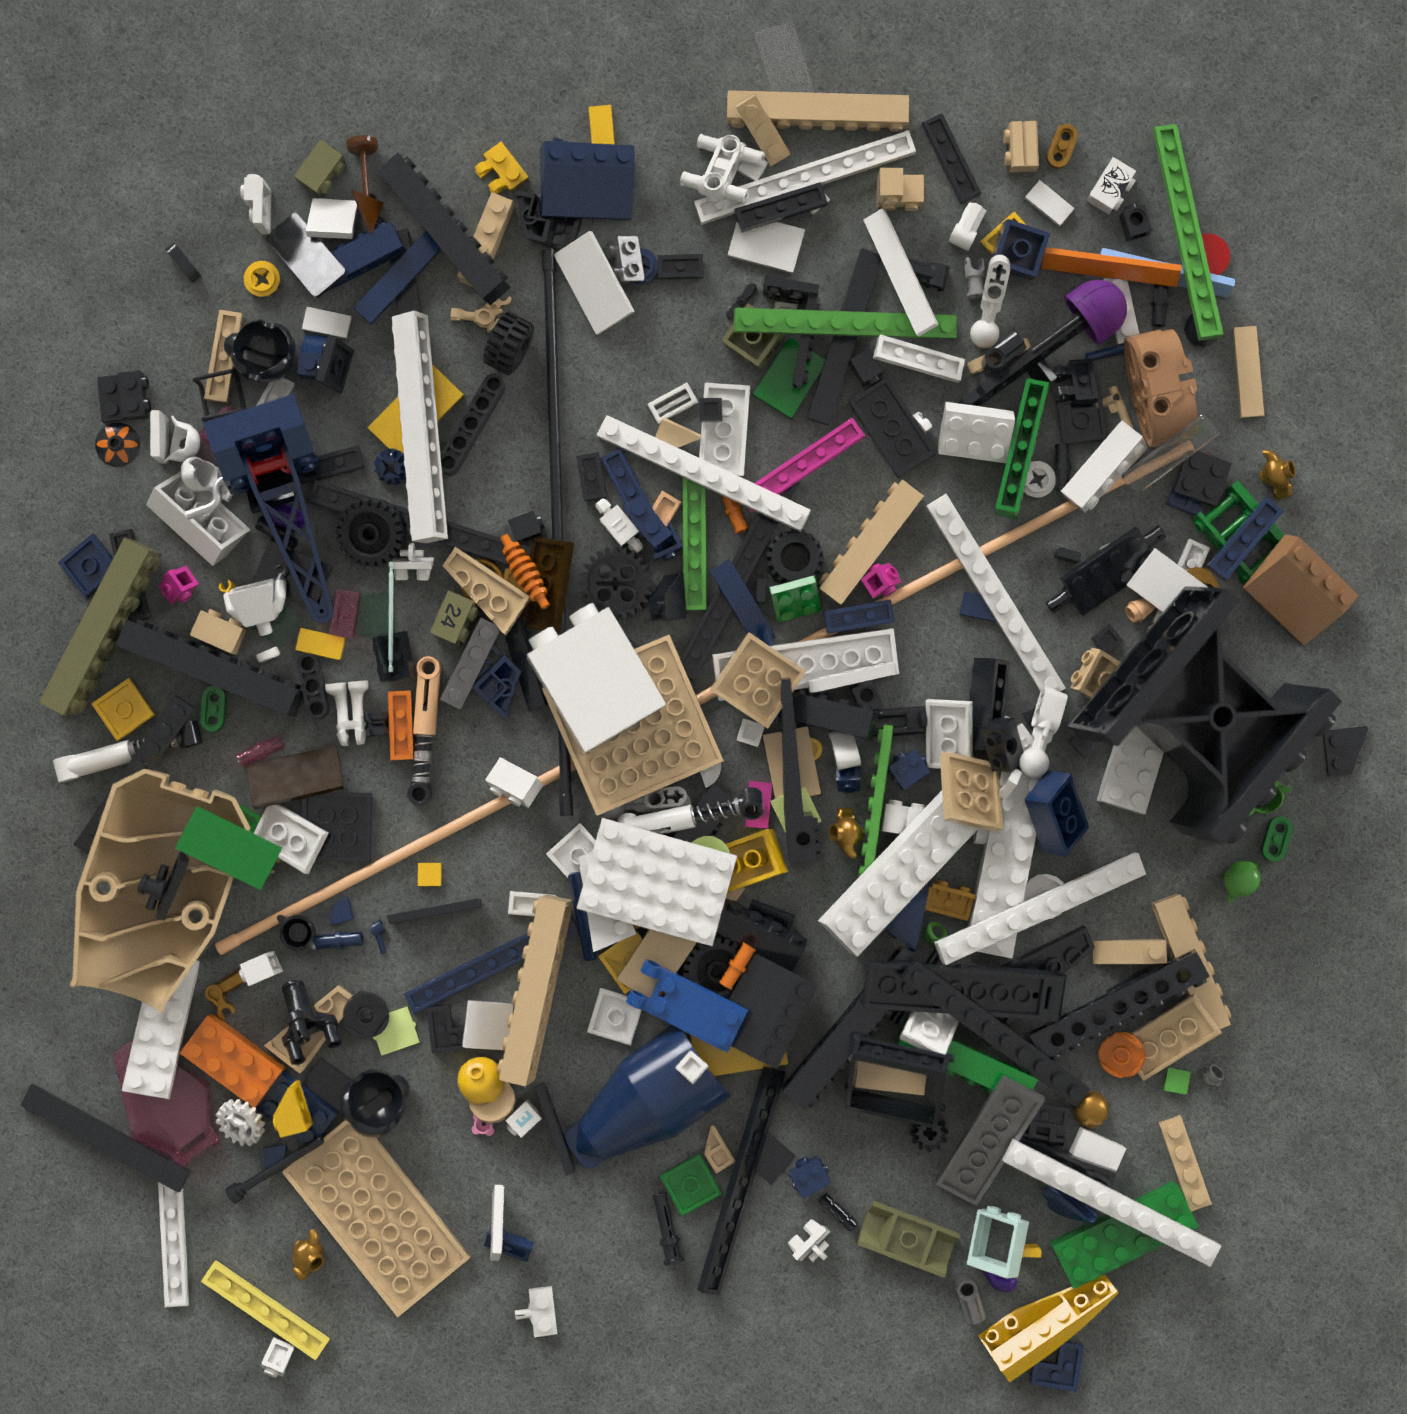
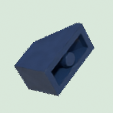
[297,334,328,381]

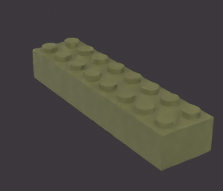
[39,538,161,716]

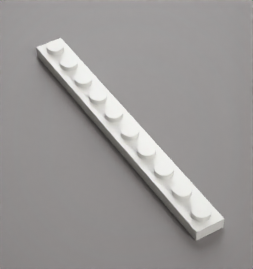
[694,130,916,225]
[597,415,811,532]
[926,494,1066,692]
[934,852,1146,965]
[1002,1139,1221,1267]

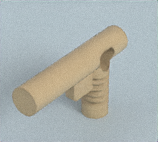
[1096,385,1134,428]

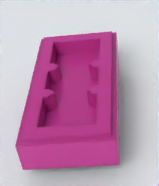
[745,781,772,829]

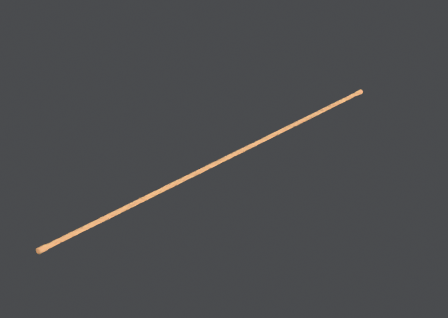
[215,438,1193,955]

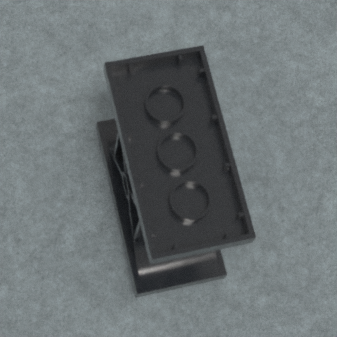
[1068,586,1342,846]

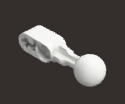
[970,255,1010,348]
[1019,686,1067,778]

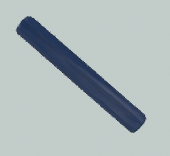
[568,872,597,961]

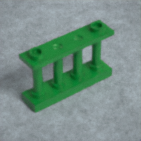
[1191,480,1284,585]

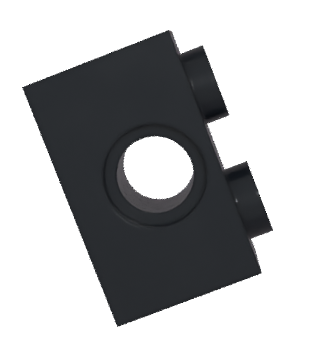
[981,718,1024,772]

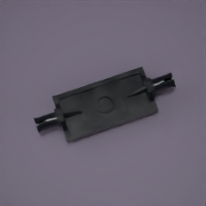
[1046,525,1166,616]

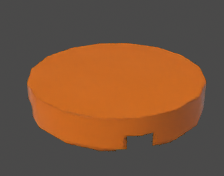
[1098,1032,1145,1078]

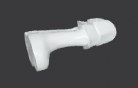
[325,680,369,746]

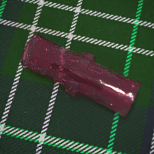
[236,734,285,767]

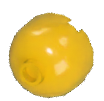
[457,1057,504,1105]

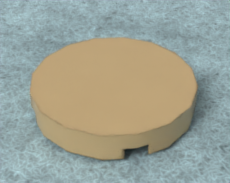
[469,1081,516,1124]

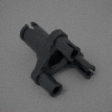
[281,980,342,1065]

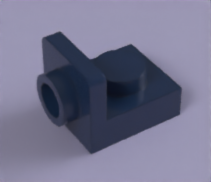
[836,765,861,793]

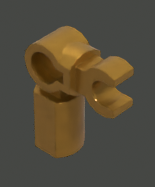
[205,968,246,1020]

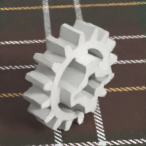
[216,1099,265,1146]

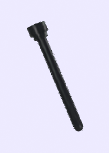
[226,1136,324,1204]

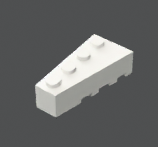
[1061,421,1148,513]
[578,851,637,952]

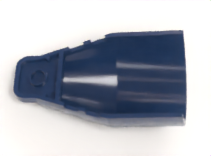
[565,1025,731,1168]

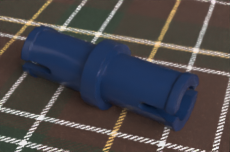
[315,931,364,950]

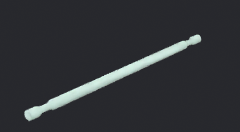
[388,562,394,672]

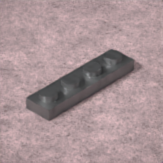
[440,617,500,710]

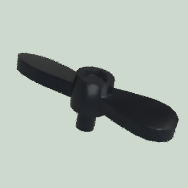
[726,283,757,318]

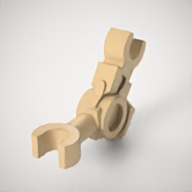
[450,296,512,333]

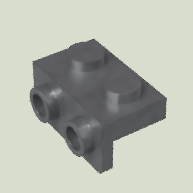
[605,236,645,288]

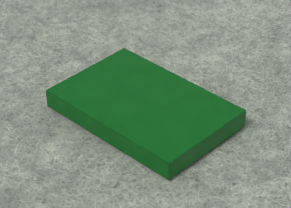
[753,337,825,419]

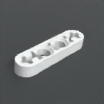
[807,662,897,692]

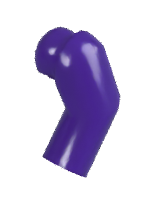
[983,1271,1017,1293]

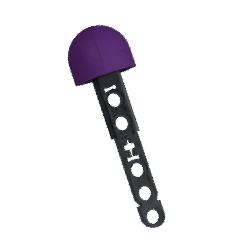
[958,280,1127,406]

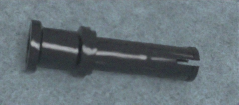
[652,1192,685,1265]

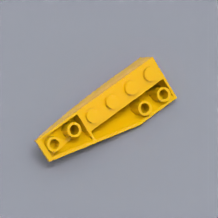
[978,1274,1118,1383]

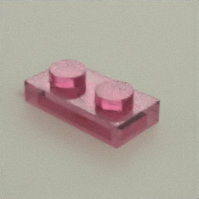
[330,589,361,638]

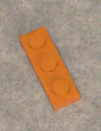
[388,691,414,760]

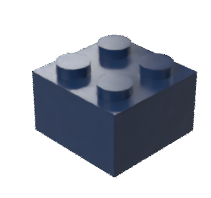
[988,219,1051,281]

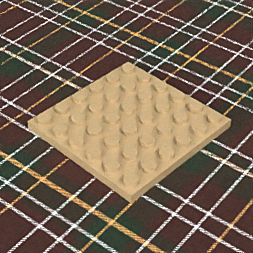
[542,635,724,816]

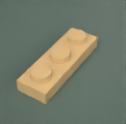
[736,94,790,166]

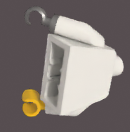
[219,564,288,636]

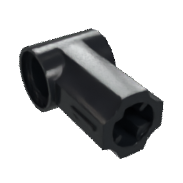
[908,258,950,291]
[981,332,1027,374]

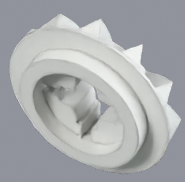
[1024,461,1056,498]

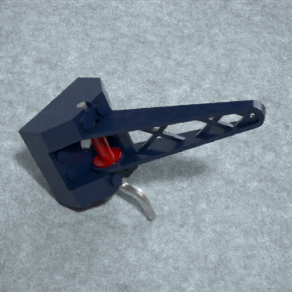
[185,394,333,623]

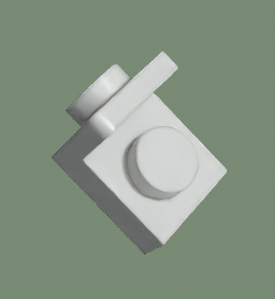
[261,1337,295,1378]

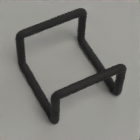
[193,369,246,422]

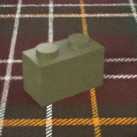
[294,140,346,197]

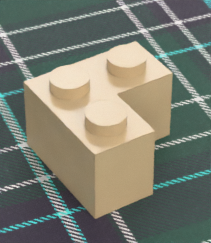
[877,168,924,211]

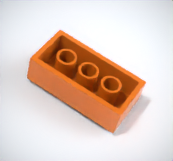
[180,1013,287,1107]

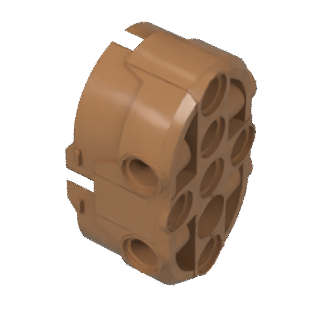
[1124,329,1198,447]

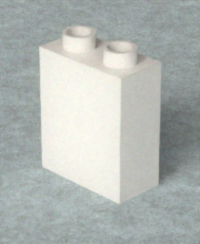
[527,603,666,754]

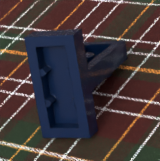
[623,494,675,553]

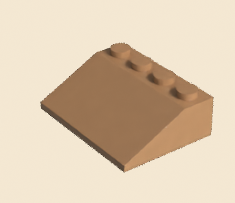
[1242,535,1359,645]

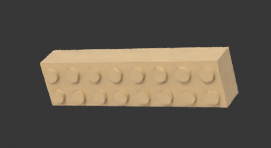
[497,894,573,1086]

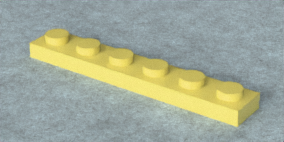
[201,1260,330,1360]

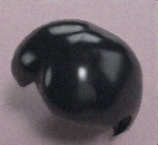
[224,319,296,383]
[340,1069,410,1138]

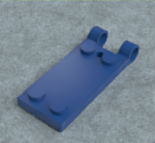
[626,959,748,1053]

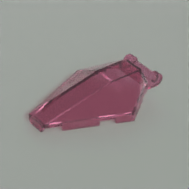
[113,1039,220,1167]

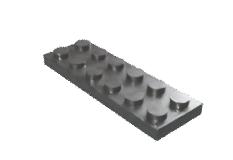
[936,1075,1045,1206]

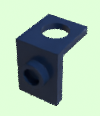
[652,522,682,562]

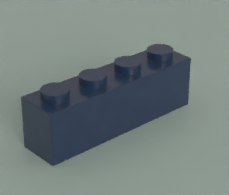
[327,222,407,292]

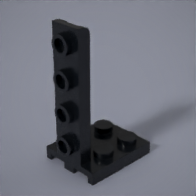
[762,275,820,390]

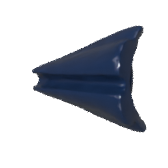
[1043,1184,1097,1223]

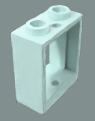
[967,1206,1029,1278]

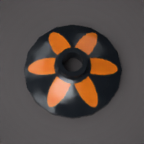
[95,422,140,467]

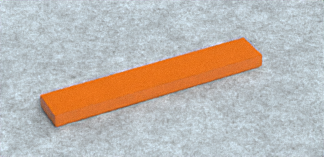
[1041,247,1182,287]

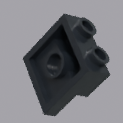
[97,370,152,423]

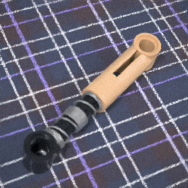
[407,656,442,805]

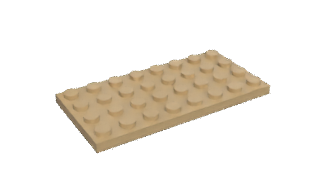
[282,1120,471,1317]

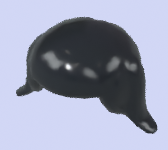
[277,914,316,952]

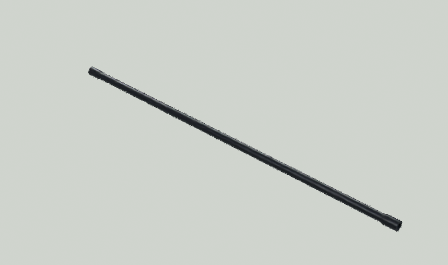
[542,249,574,816]

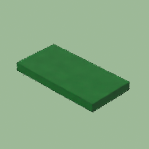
[175,806,282,890]

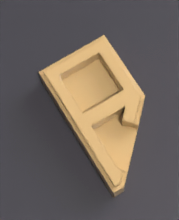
[655,418,702,448]
[704,1124,735,1174]

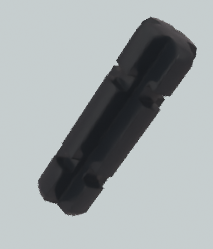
[819,1193,858,1232]

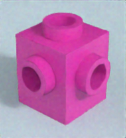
[861,563,902,598]
[158,566,199,604]

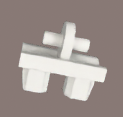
[390,543,434,580]
[788,1219,831,1262]

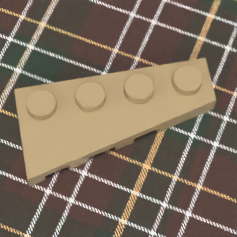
[443,547,530,636]
[264,985,353,1074]

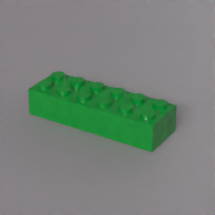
[894,1016,1038,1094]
[1049,1181,1199,1289]

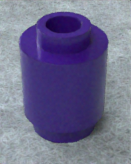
[270,504,305,533]

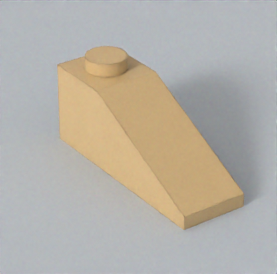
[1092,939,1167,964]

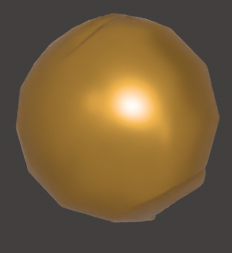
[1074,1090,1109,1128]

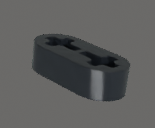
[166,242,201,283]

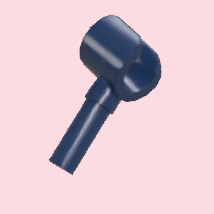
[371,920,386,954]

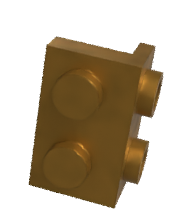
[925,879,976,921]

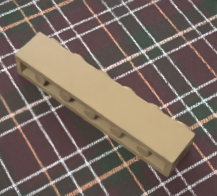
[818,480,924,606]
[1150,894,1231,1029]

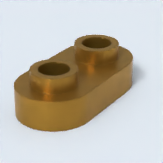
[1046,124,1078,170]

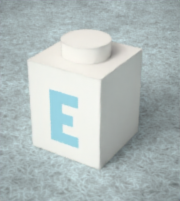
[505,1099,543,1137]

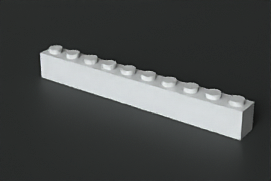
[392,311,448,543]

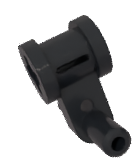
[137,864,170,911]

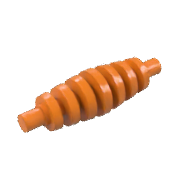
[500,534,550,609]

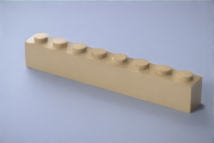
[727,90,909,132]

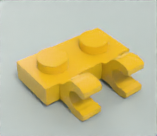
[474,142,529,194]

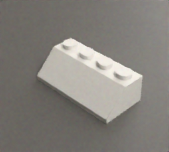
[146,471,250,566]

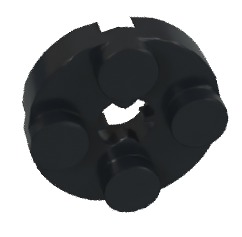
[342,991,389,1039]

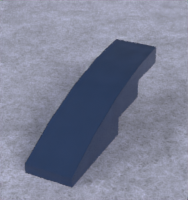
[709,559,776,642]

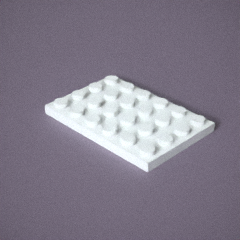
[577,818,737,946]

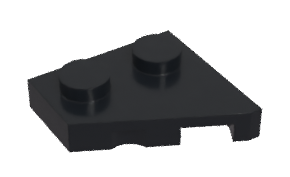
[1322,726,1368,776]

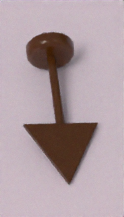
[346,135,384,233]

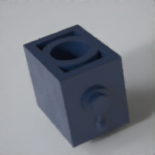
[888,749,930,790]
[789,1155,831,1198]

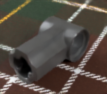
[955,1274,986,1325]

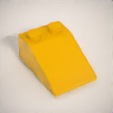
[726,829,788,893]

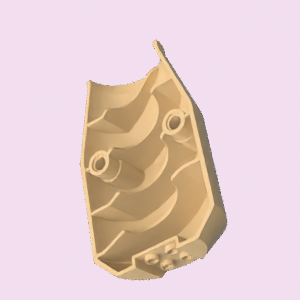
[70,769,250,1013]

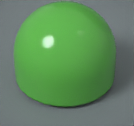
[923,921,947,946]

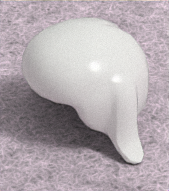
[163,416,200,463]
[181,457,221,492]

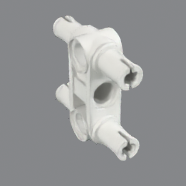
[680,134,765,204]

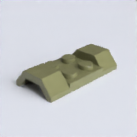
[857,1200,961,1278]

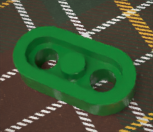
[200,686,227,732]
[1261,817,1293,862]

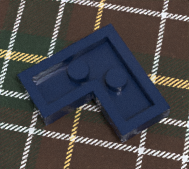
[1030,1341,1084,1392]

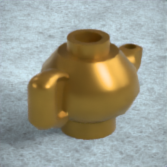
[1259,450,1296,500]
[829,807,865,859]
[292,1229,324,1281]

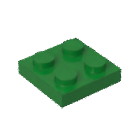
[770,576,821,623]

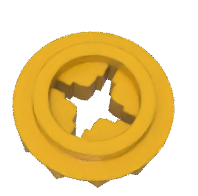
[244,261,281,298]

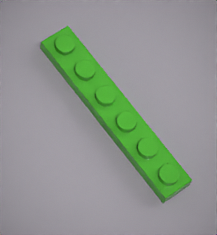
[683,477,706,611]

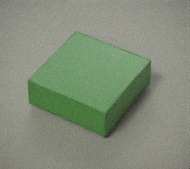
[1163,1067,1191,1095]

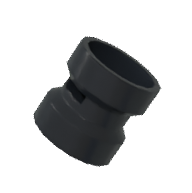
[365,712,389,736]

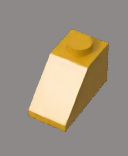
[273,1080,313,1138]

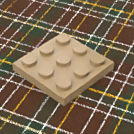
[710,632,806,729]
[940,751,1003,832]

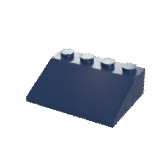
[540,141,635,220]

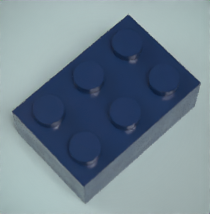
[1024,770,1089,857]

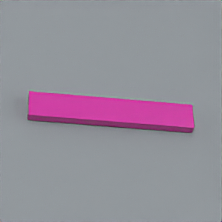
[747,417,865,514]

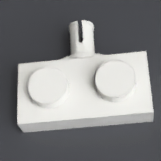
[515,1286,557,1337]

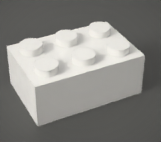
[938,402,1015,463]

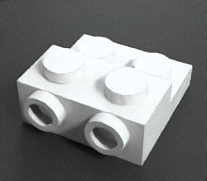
[240,174,271,235]

